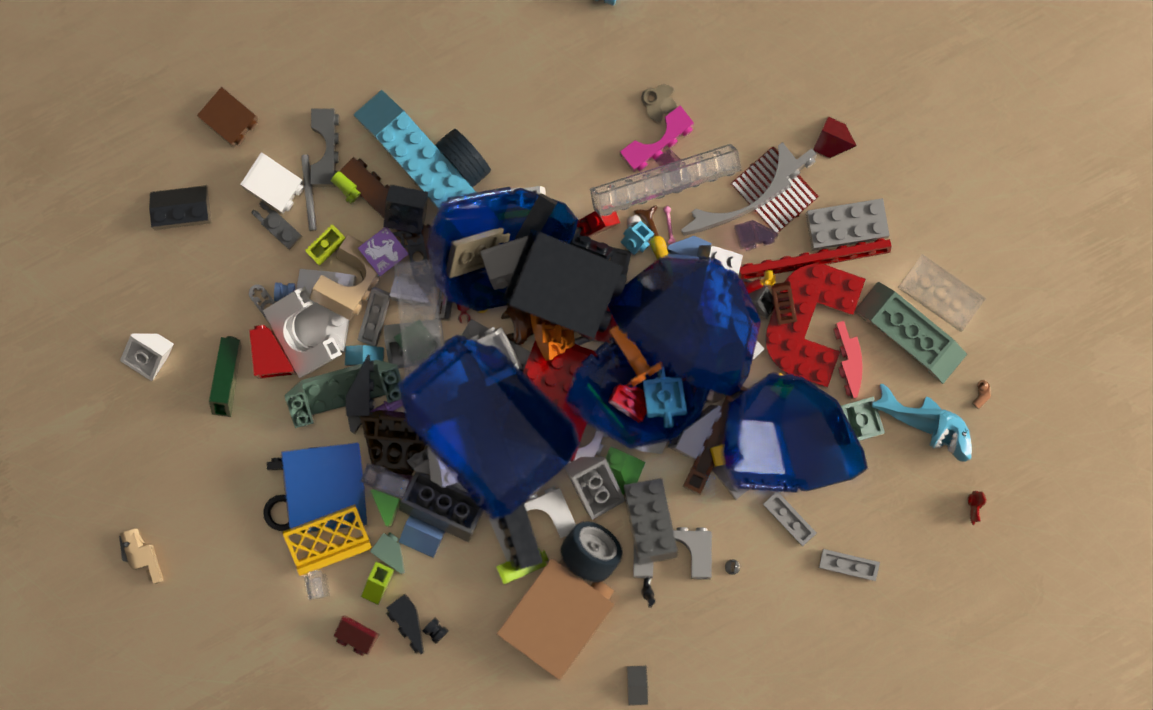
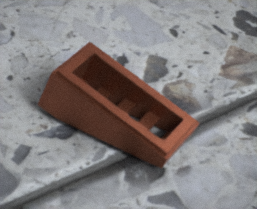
[771,281,797,325]

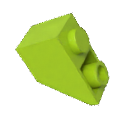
[361,562,395,605]

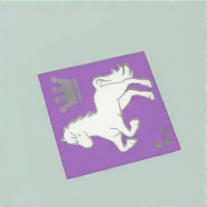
[358,227,409,276]

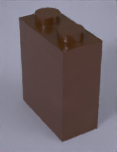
[197,87,258,147]

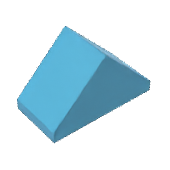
[345,345,384,366]

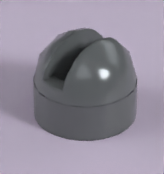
[725,559,740,575]

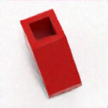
[573,205,620,237]

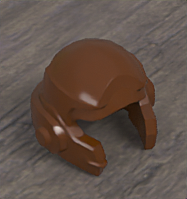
[501,305,534,345]

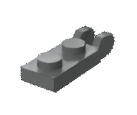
[251,201,302,250]

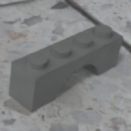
[311,109,339,187]

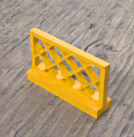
[282,505,372,576]

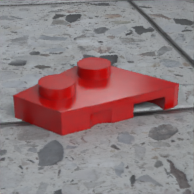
[608,385,647,423]

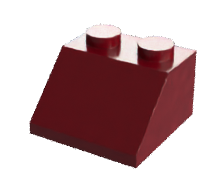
[334,616,380,656]

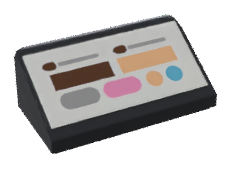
[435,281,455,321]

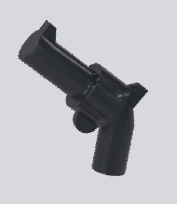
[641,578,655,608]

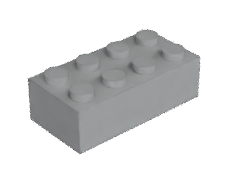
[806,198,890,251]

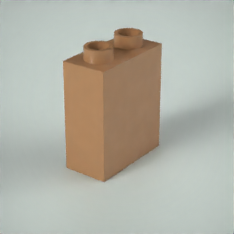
[497,558,615,680]

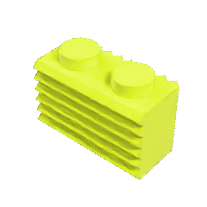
[305,225,345,266]

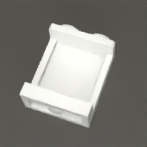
[464,327,523,386]

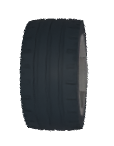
[435,129,491,187]
[560,521,623,582]

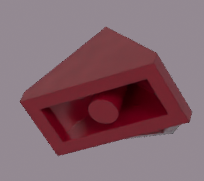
[813,116,857,159]

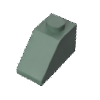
[370,532,405,574]

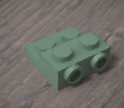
[833,396,885,445]

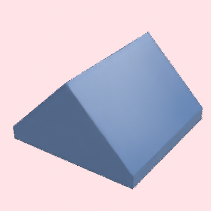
[399,516,445,558]

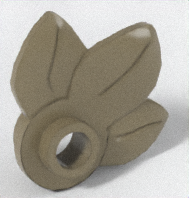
[641,85,677,122]

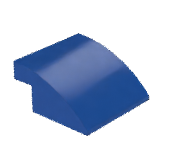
[281,443,367,534]

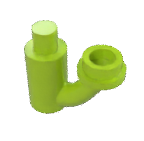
[331,171,361,204]

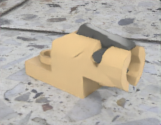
[119,529,163,584]

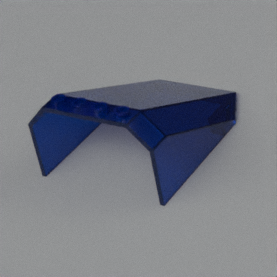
[398,334,580,520]

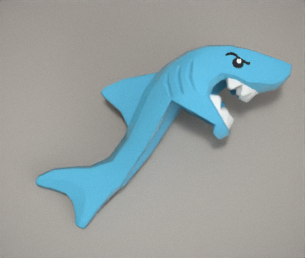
[872,384,971,462]

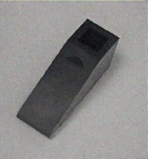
[346,355,374,416]
[386,594,424,654]

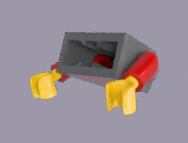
[734,270,776,319]

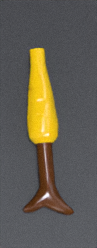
[634,206,674,280]

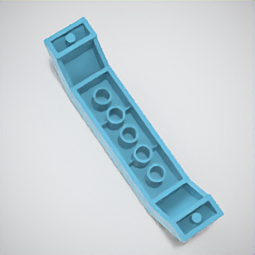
[353,90,507,238]

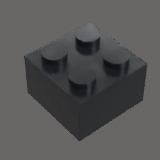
[383,184,428,234]

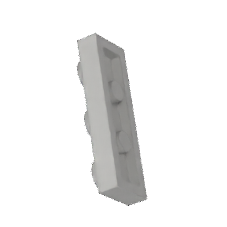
[358,287,390,346]
[763,491,817,547]
[819,549,880,581]

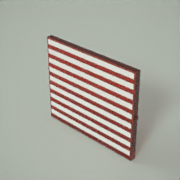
[731,146,819,235]

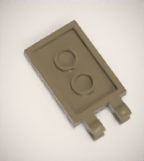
[445,228,510,278]

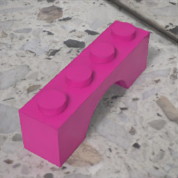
[620,106,694,172]

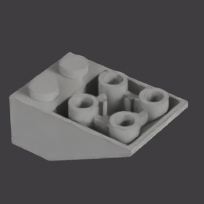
[668,405,721,459]

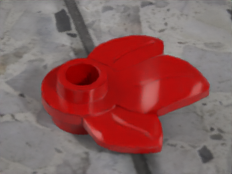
[968,491,987,525]

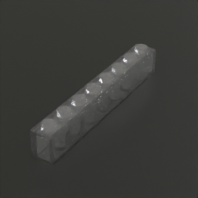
[590,144,741,216]

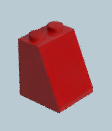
[249,325,297,379]

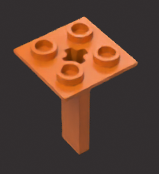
[609,323,665,387]

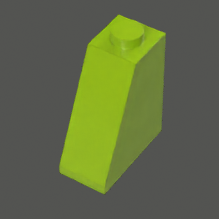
[496,548,549,584]

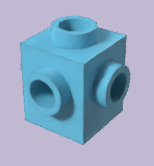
[621,221,654,255]

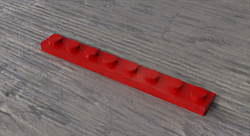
[739,238,892,280]

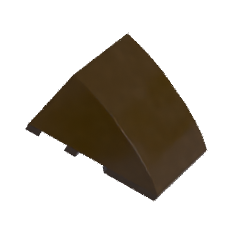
[360,410,436,475]

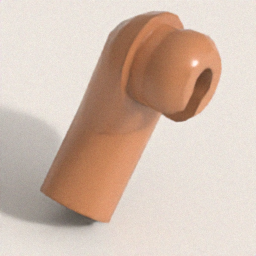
[972,380,991,409]

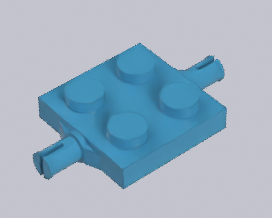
[643,367,687,427]

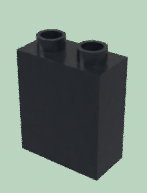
[502,228,627,339]

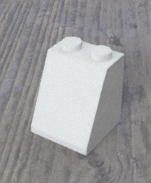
[240,152,304,214]

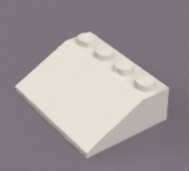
[294,269,356,353]

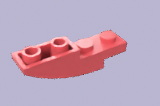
[833,321,862,400]

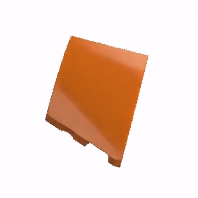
[530,313,575,361]

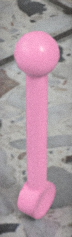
[663,206,676,245]

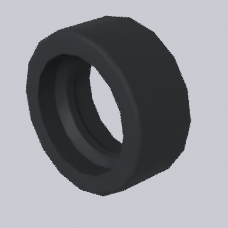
[263,495,289,531]

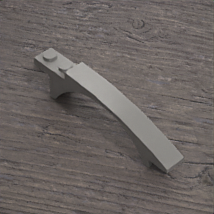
[681,142,817,236]

